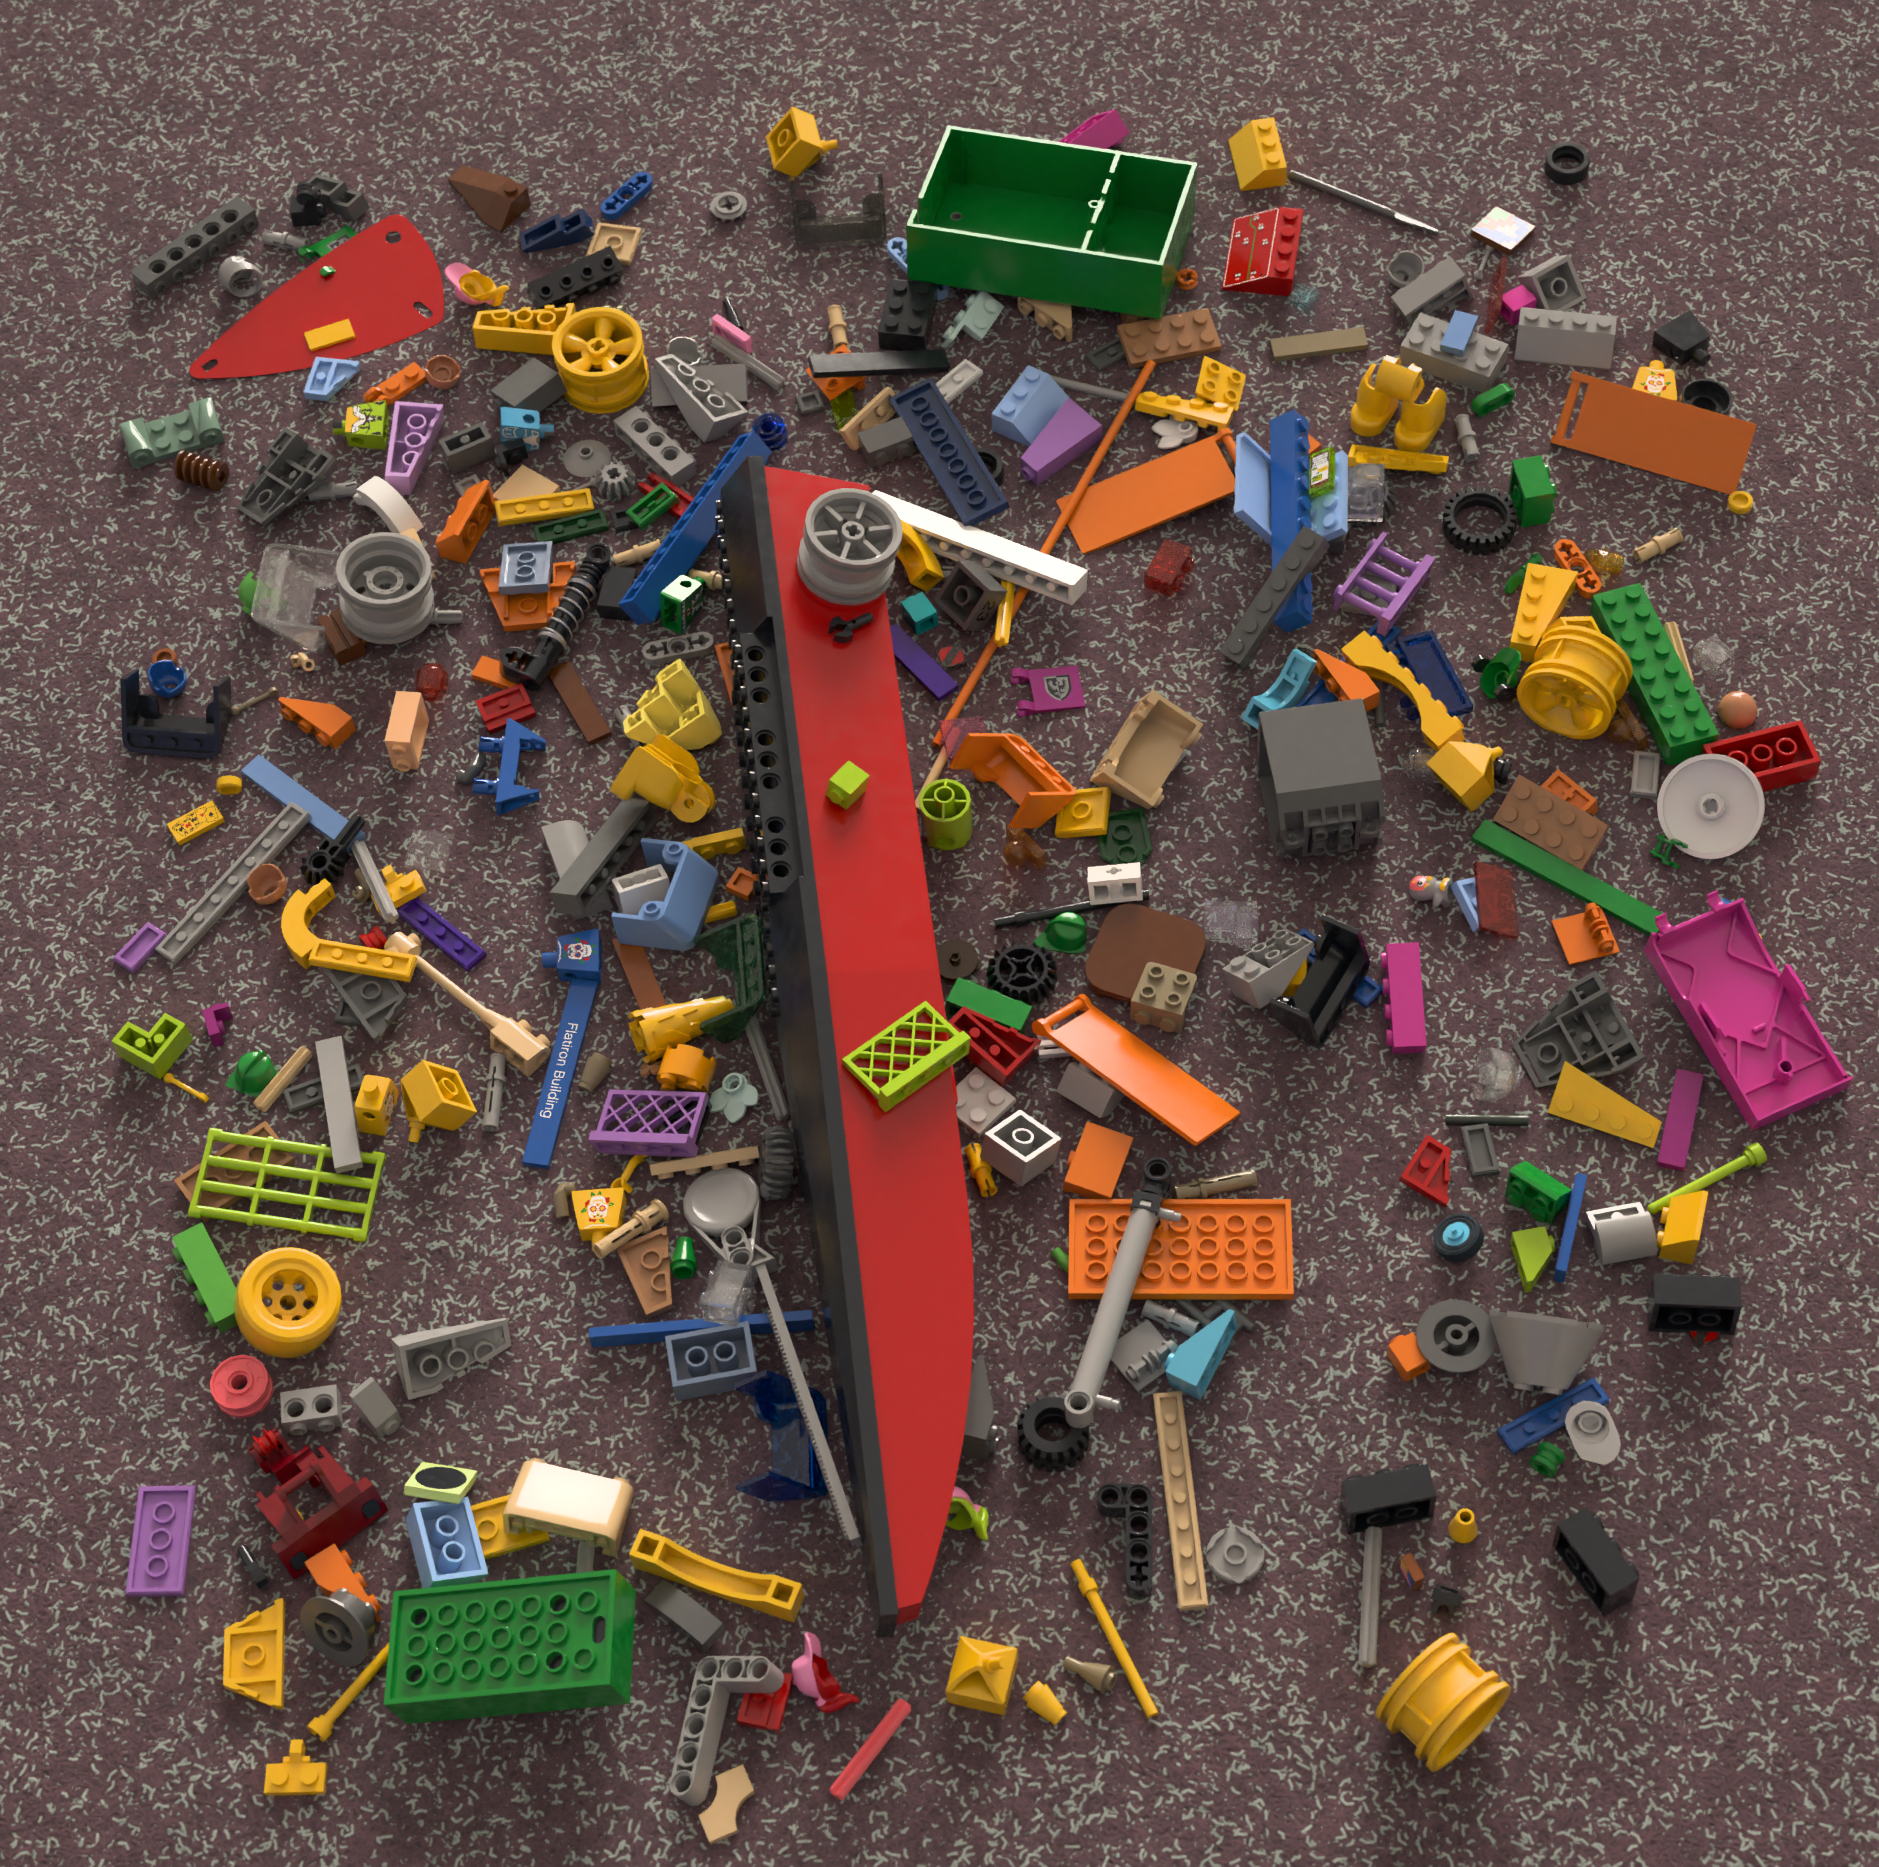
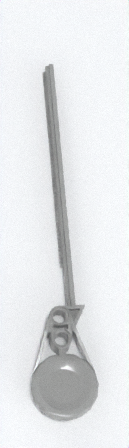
[683,1168,863,1547]

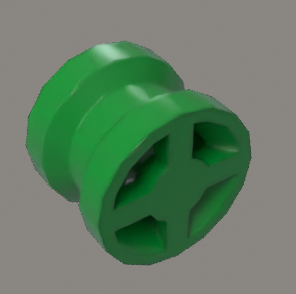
[1529,1442,1566,1478]

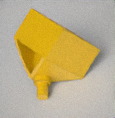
[766,107,838,177]
[1426,741,1503,812]
[401,1060,477,1143]
[946,1636,1019,1716]

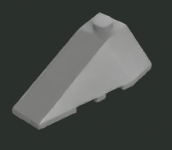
[654,354,748,443]
[391,1318,512,1400]

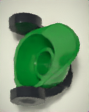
[1470,647,1521,702]

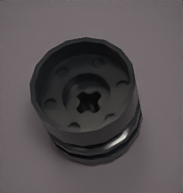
[1679,379,1732,416]

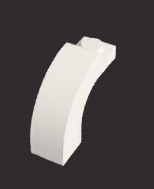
[352,476,423,534]

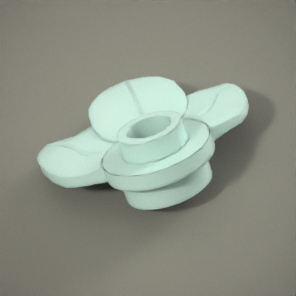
[710,1073,759,1123]

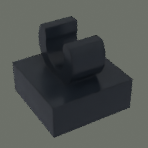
[1431,1583,1465,1619]

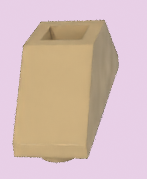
[1018,297,1072,342]

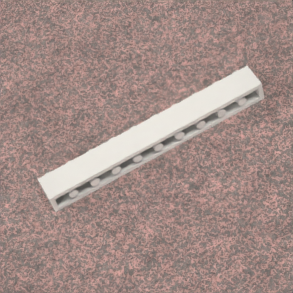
[873,490,1088,605]

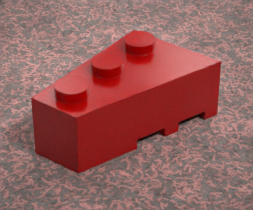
[948,1006,1041,1088]

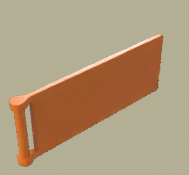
[1550,371,1757,495]
[1056,428,1236,554]
[1032,994,1240,1146]

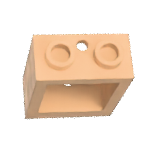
[385,691,429,772]

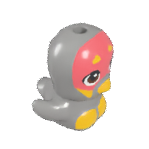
[1409,875,1454,908]

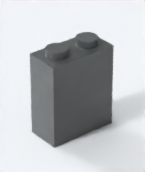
[490,358,567,412]

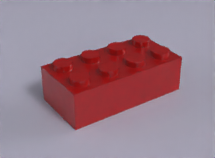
[1701,720,1821,792]

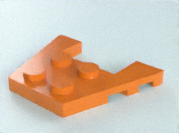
[480,561,576,632]

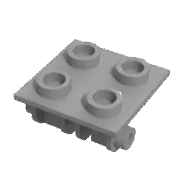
[1110,1319,1177,1392]

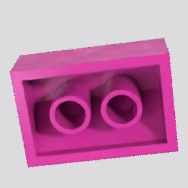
[1058,109,1129,149]

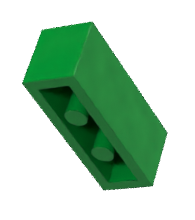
[945,977,1032,1034]

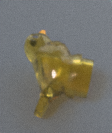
[1583,548,1624,575]

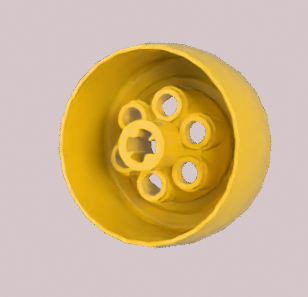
[234,1247,342,1358]

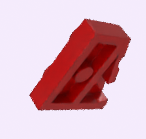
[1399,1135,1451,1207]

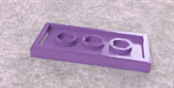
[125,1485,197,1597]

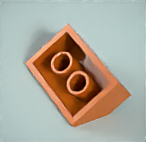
[436,480,495,564]

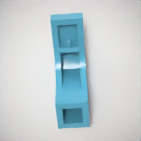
[1241,649,1317,729]

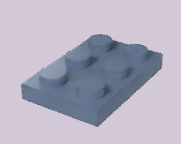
[499,541,553,595]

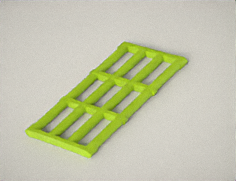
[188,1127,386,1243]

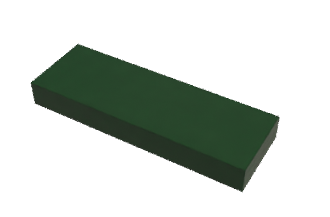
[533,508,609,544]

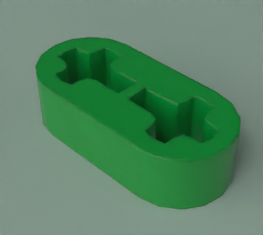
[1471,383,1515,418]

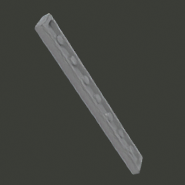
[155,801,312,965]

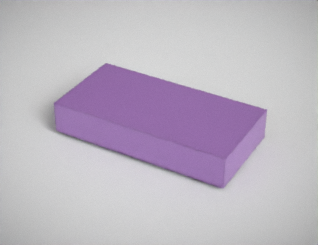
[113,922,167,974]

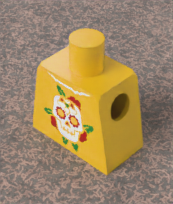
[1632,360,1677,401]
[354,1075,400,1136]
[572,1187,627,1252]

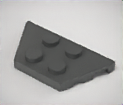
[323,968,408,1044]

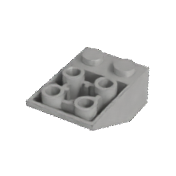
[1222,929,1314,1009]

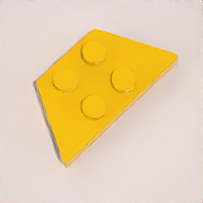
[223,1598,285,1710]

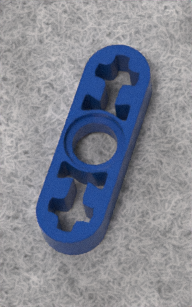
[600,172,653,220]

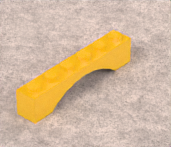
[1341,630,1465,753]
[629,1529,805,1623]

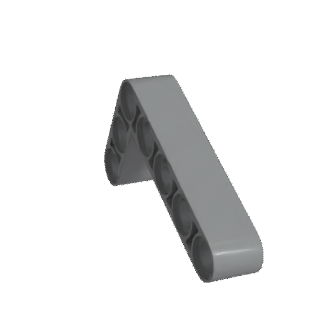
[670,1656,784,1806]

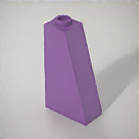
[1021,398,1102,485]

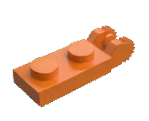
[363,362,427,405]

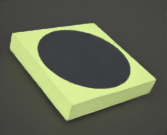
[404,1462,477,1504]

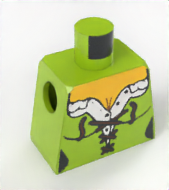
[333,401,389,450]

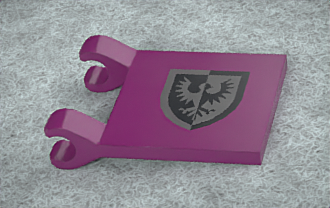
[1010,666,1085,717]

